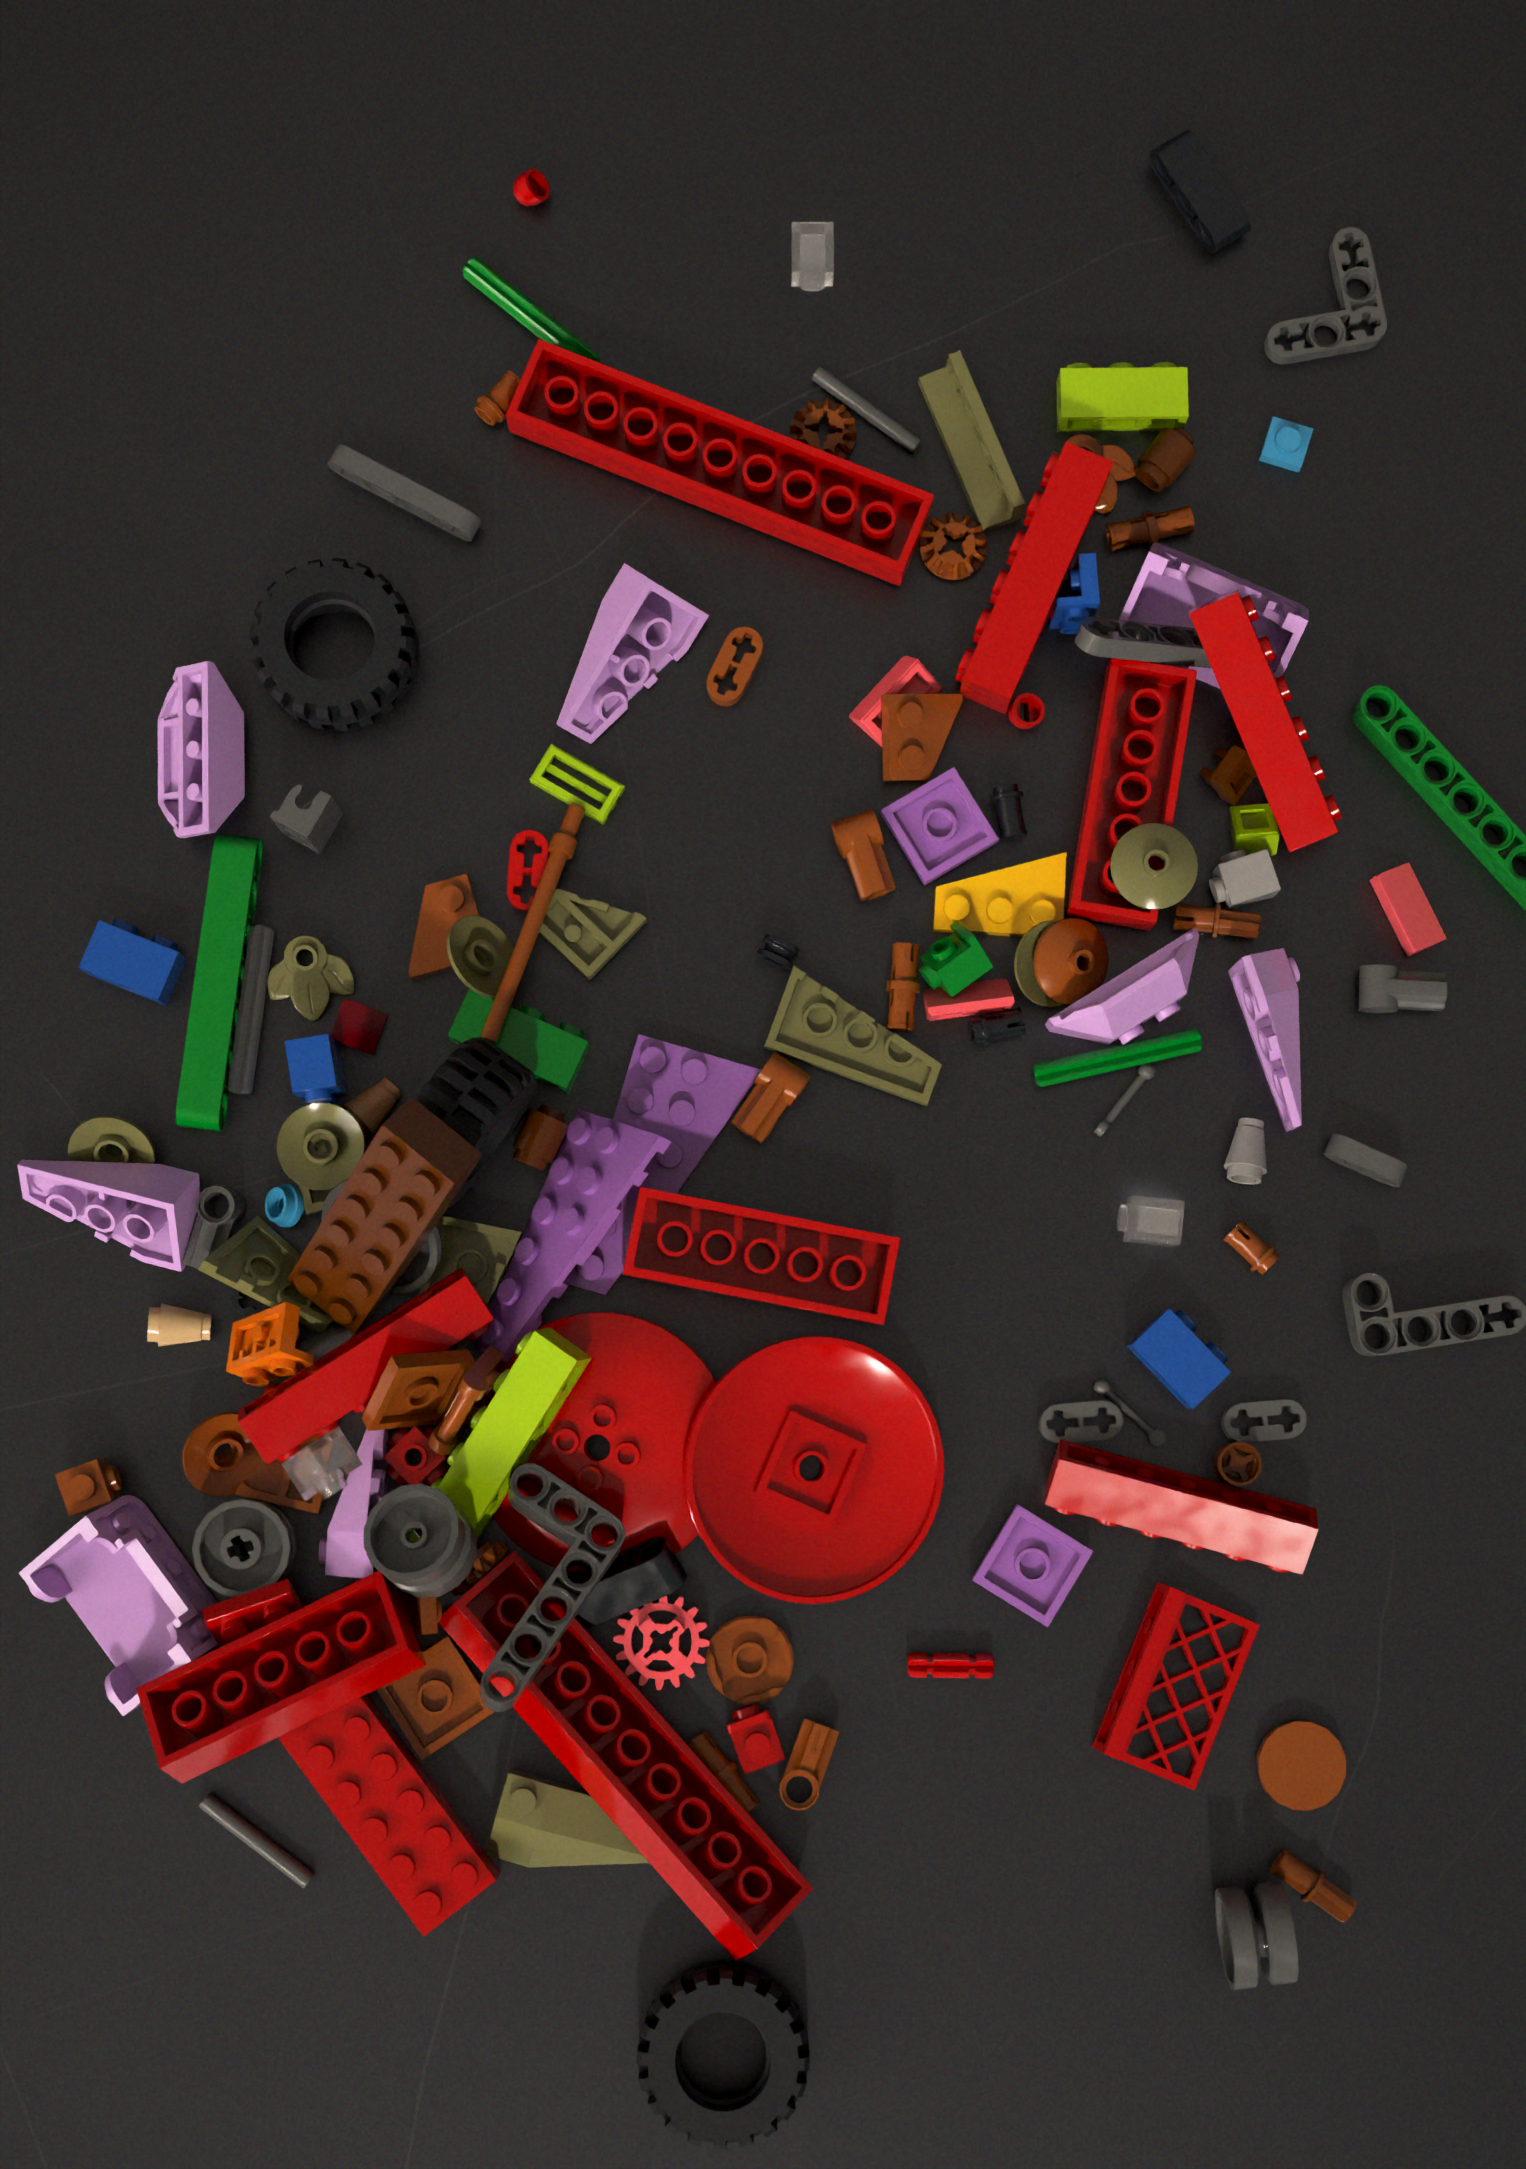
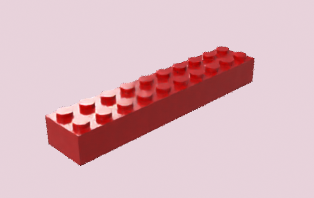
[506,339,934,586]
[438,1550,814,1961]

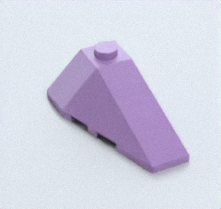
[556,563,709,744]
[1228,948,1302,1132]
[17,1160,201,1272]
[318,1428,391,1579]

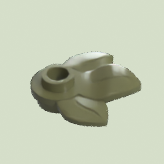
[267,935,355,1021]

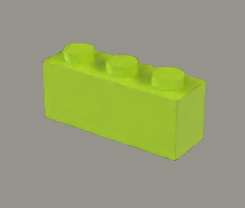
[1056,362,1189,431]

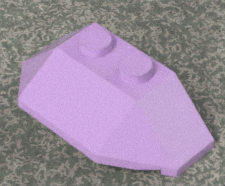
[158,661,245,838]
[1045,927,1199,1045]

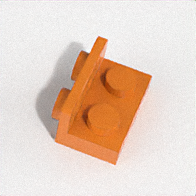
[226,1302,314,1386]

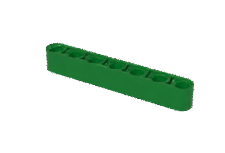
[1352,685,1526,911]
[176,834,263,1131]

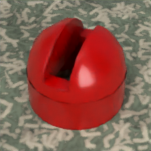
[513,168,550,206]
[1008,693,1045,729]

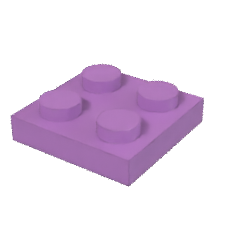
[880,767,999,886]
[971,1504,1093,1627]

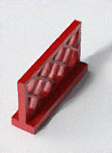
[1092,1582,1260,1791]

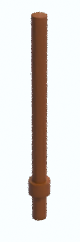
[480,804,585,1044]

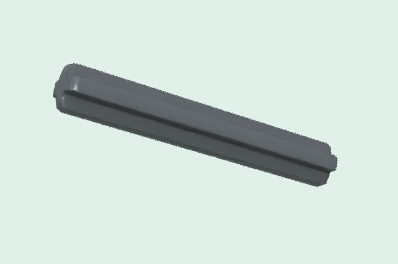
[228,925,274,1094]

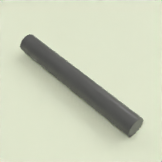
[811,366,922,454]
[199,1793,315,1889]

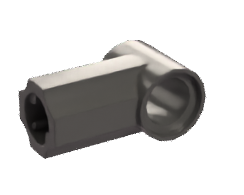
[1358,964,1447,1013]
[182,1186,246,1269]

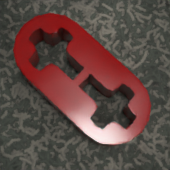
[507,830,550,914]

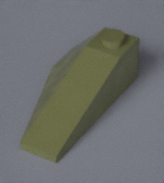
[486,1767,649,1868]

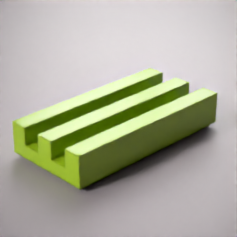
[529,743,625,825]

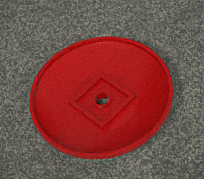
[471,1312,717,1572]
[684,1336,944,1604]

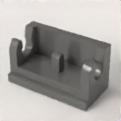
[270,784,343,854]

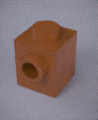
[55,1458,122,1516]

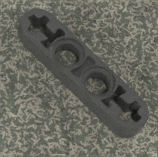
[327,444,482,541]
[1075,617,1212,668]

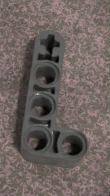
[1342,1273,1526,1357]

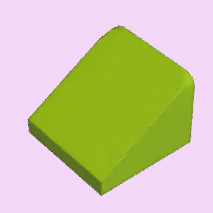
[1229,803,1279,856]

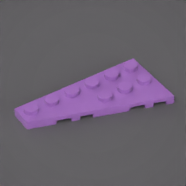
[565,1034,761,1296]
[474,1108,672,1363]

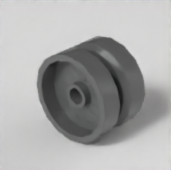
[364,1483,477,1599]
[192,1498,300,1597]
[1215,1881,1299,1991]

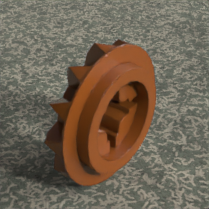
[790,398,857,459]
[919,511,988,580]
[451,1540,508,1596]

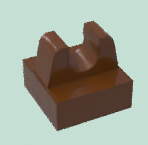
[1200,745,1257,806]

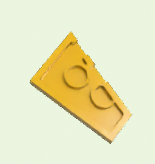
[933,852,1067,937]

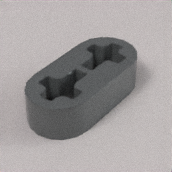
[1324,1134,1408,1187]
[1221,1399,1307,1442]
[1038,1401,1123,1443]

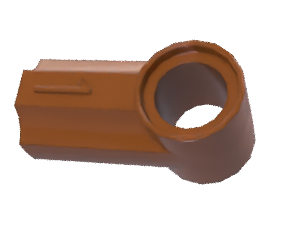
[831,809,896,901]
[731,1051,812,1144]
[779,1718,840,1811]

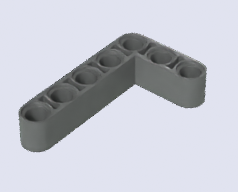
[480,1463,625,1712]

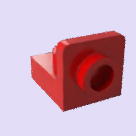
[726,1703,786,1774]

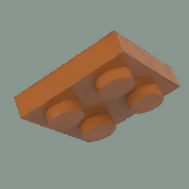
[362,1349,475,1431]
[376,1635,495,1761]

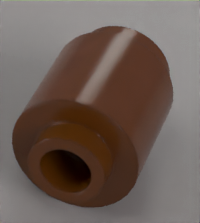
[1134,427,1196,492]
[512,1104,569,1172]

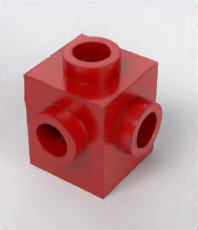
[383,1426,450,1486]

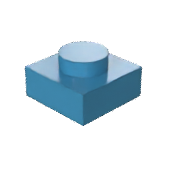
[1258,416,1313,473]

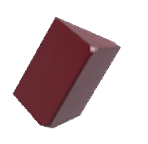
[330,998,388,1055]

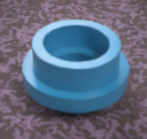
[265,1184,304,1227]

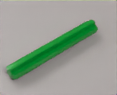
[462,257,600,362]
[1033,1028,1203,1087]

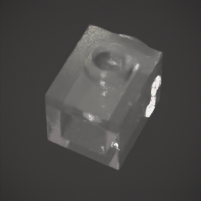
[282,1427,362,1502]

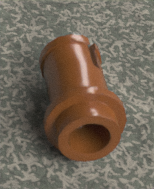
[474,370,521,426]
[1223,1220,1281,1275]

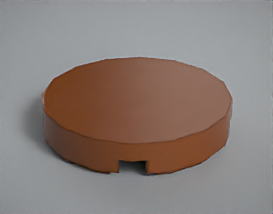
[706,1614,794,1705]
[1257,1720,1346,1811]

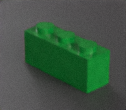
[448,988,590,1093]

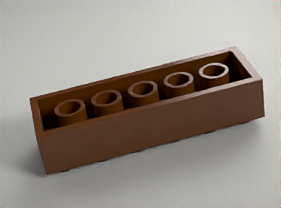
[286,1097,483,1335]

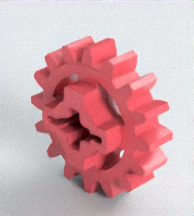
[613,1595,710,1690]

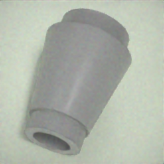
[1224,1118,1267,1185]

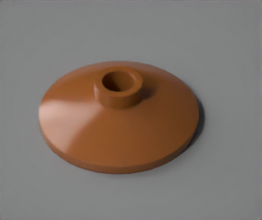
[1033,918,1109,1004]
[182,1412,262,1496]

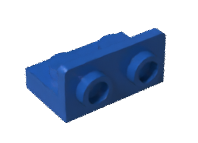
[1048,553,1100,634]

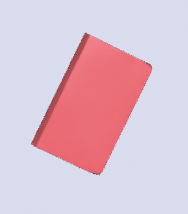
[849,656,943,747]
[1370,862,1447,957]
[922,978,1015,1021]

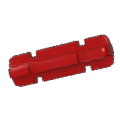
[907,1653,994,1678]

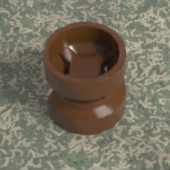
[1211,1442,1262,1486]

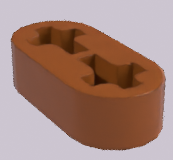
[706,627,763,706]

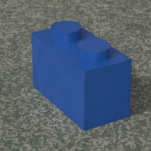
[78,918,187,1006]
[285,1034,348,1105]
[1127,1308,1231,1409]

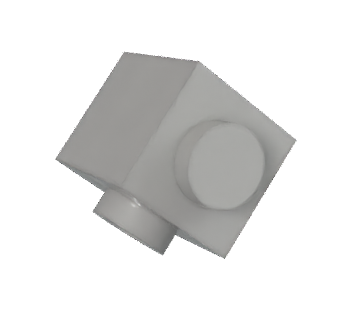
[1209,849,1281,910]

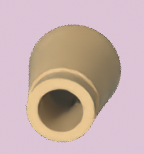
[147,1303,212,1347]

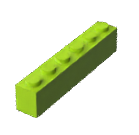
[431,1328,592,1541]

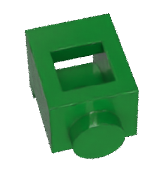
[919,921,993,997]

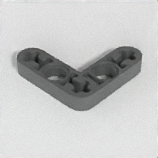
[1264,227,1387,364]

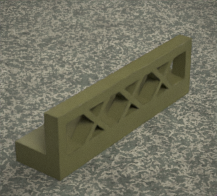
[918,350,1025,533]

